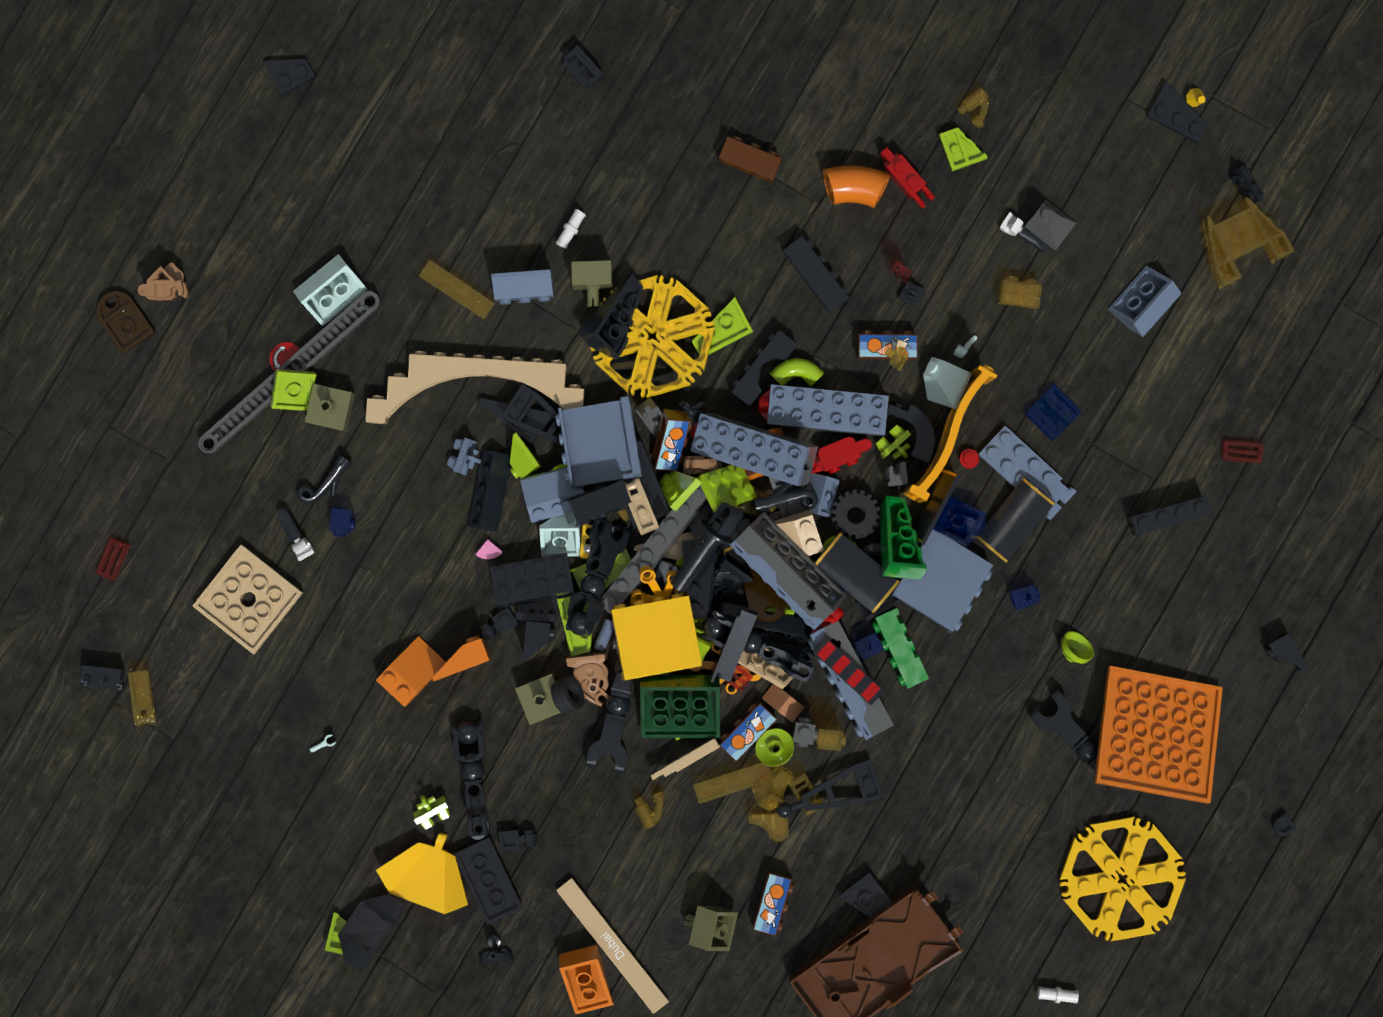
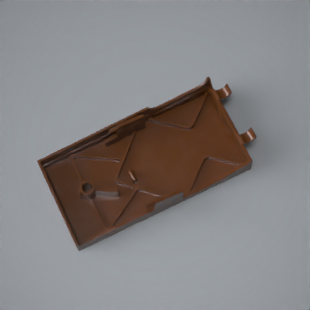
[788,884,964,1017]

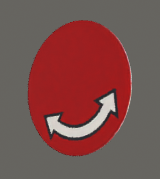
[269,342,300,371]

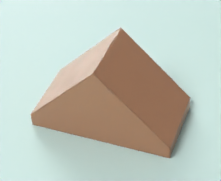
[762,684,804,722]

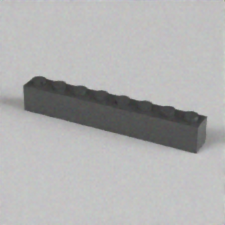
[601,486,708,615]

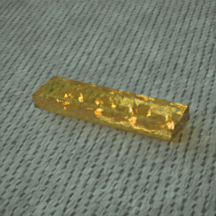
[419,260,495,320]
[693,762,774,804]

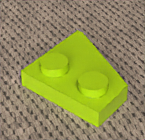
[939,128,988,172]

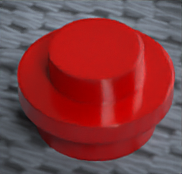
[959,449,979,469]

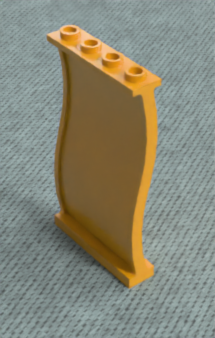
[902,365,997,503]

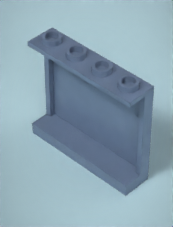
[556,396,642,488]
[890,528,993,633]

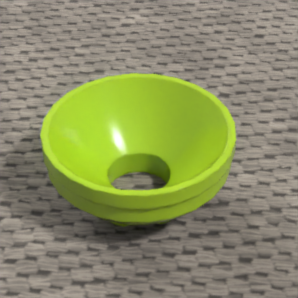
[1061,631,1094,664]

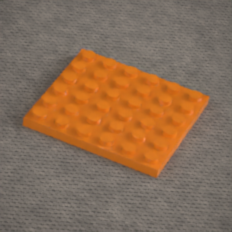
[1094,666,1223,804]

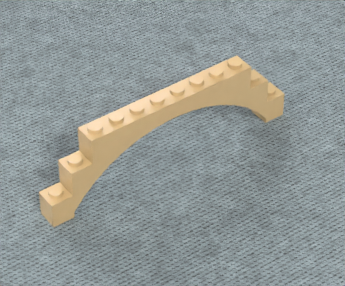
[366,351,585,424]

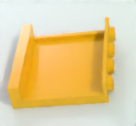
[609,593,702,681]

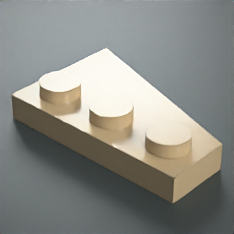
[738,648,793,689]

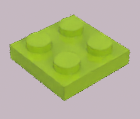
[270,369,316,411]

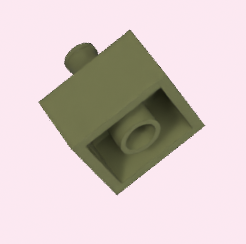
[571,261,613,307]
[305,384,355,432]
[515,673,561,725]
[684,906,738,951]

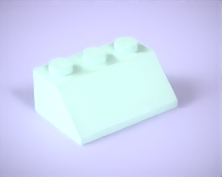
[293,254,368,326]

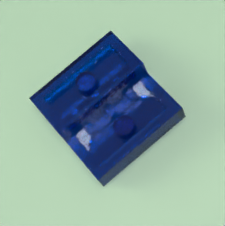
[1025,385,1082,441]

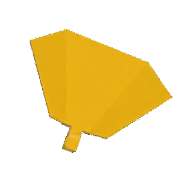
[376,832,468,914]

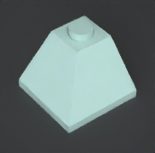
[923,357,972,409]
[539,515,581,557]

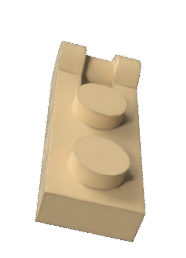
[625,477,659,535]

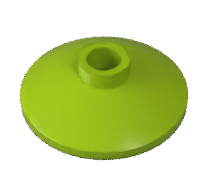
[755,729,794,767]

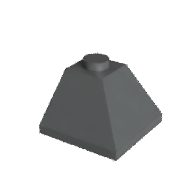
[1025,199,1076,251]

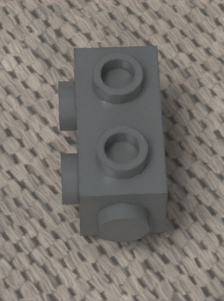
[792,717,819,748]

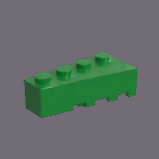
[880,496,927,580]
[872,607,929,689]

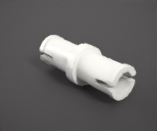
[556,209,586,249]
[1037,986,1079,1004]

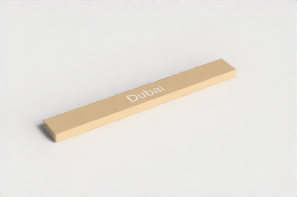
[556,878,669,1014]

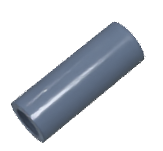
[593,619,614,652]

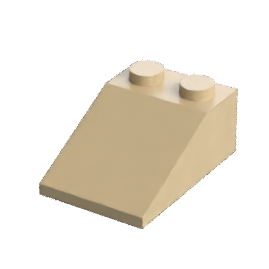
[774,510,824,556]

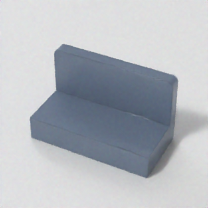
[806,473,839,518]

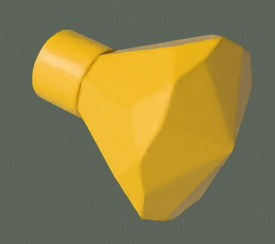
[1186,88,1205,107]

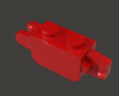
[880,148,934,208]
[811,437,872,474]

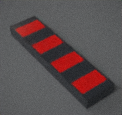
[812,637,884,705]

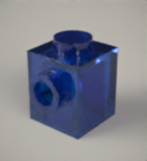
[329,508,356,537]
[1008,584,1041,610]
[853,632,884,661]

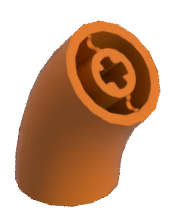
[823,165,890,208]

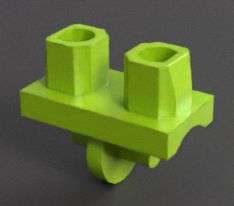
[876,425,911,460]
[413,795,450,829]

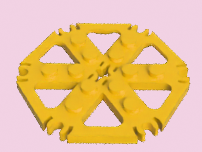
[590,275,715,398]
[1059,816,1186,941]

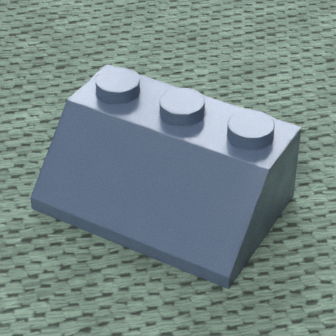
[1108,266,1182,337]
[491,270,554,305]
[520,467,585,523]

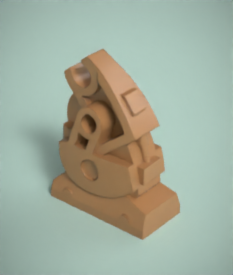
[683,456,722,476]
[566,652,610,706]

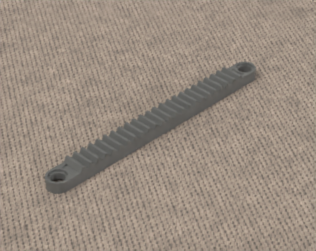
[198,291,380,454]

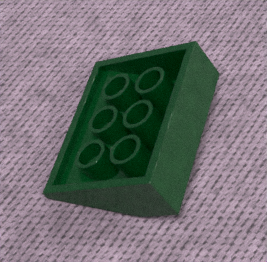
[640,675,720,738]

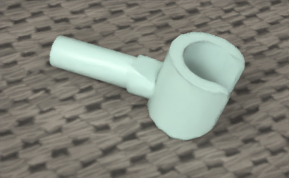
[954,335,977,358]
[310,735,336,752]

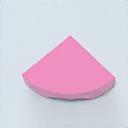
[475,540,503,559]

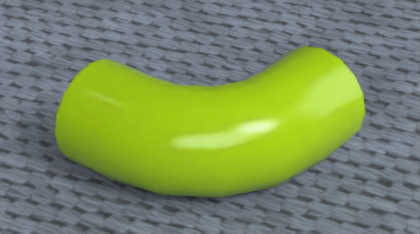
[769,358,824,387]

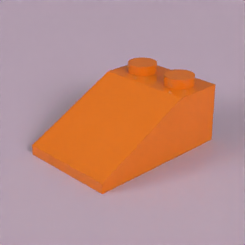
[432,635,492,681]
[376,636,446,707]
[559,945,613,1015]

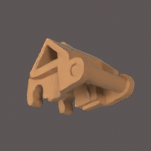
[138,263,189,301]

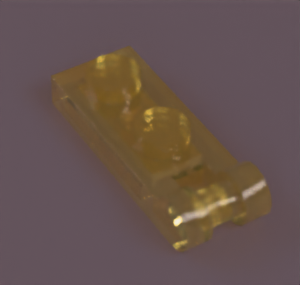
[128,670,156,727]

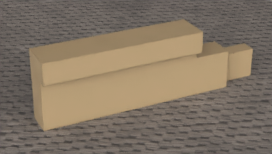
[651,738,720,780]

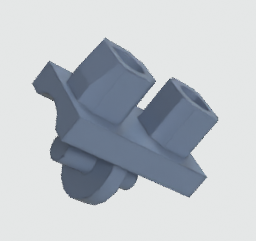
[447,438,482,475]

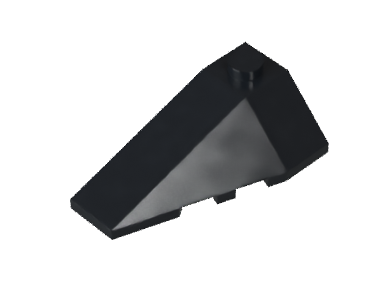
[579,274,643,359]

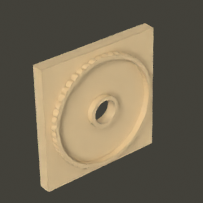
[193,545,303,654]

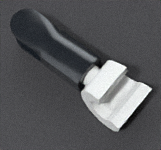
[1000,212,1051,252]
[277,509,315,561]

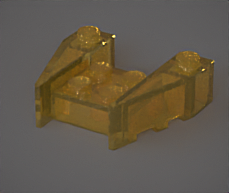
[1203,197,1294,290]

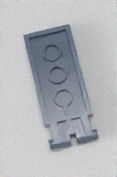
[978,426,1076,520]

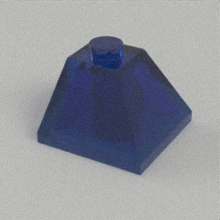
[933,497,986,546]

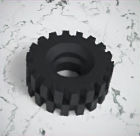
[831,490,881,539]

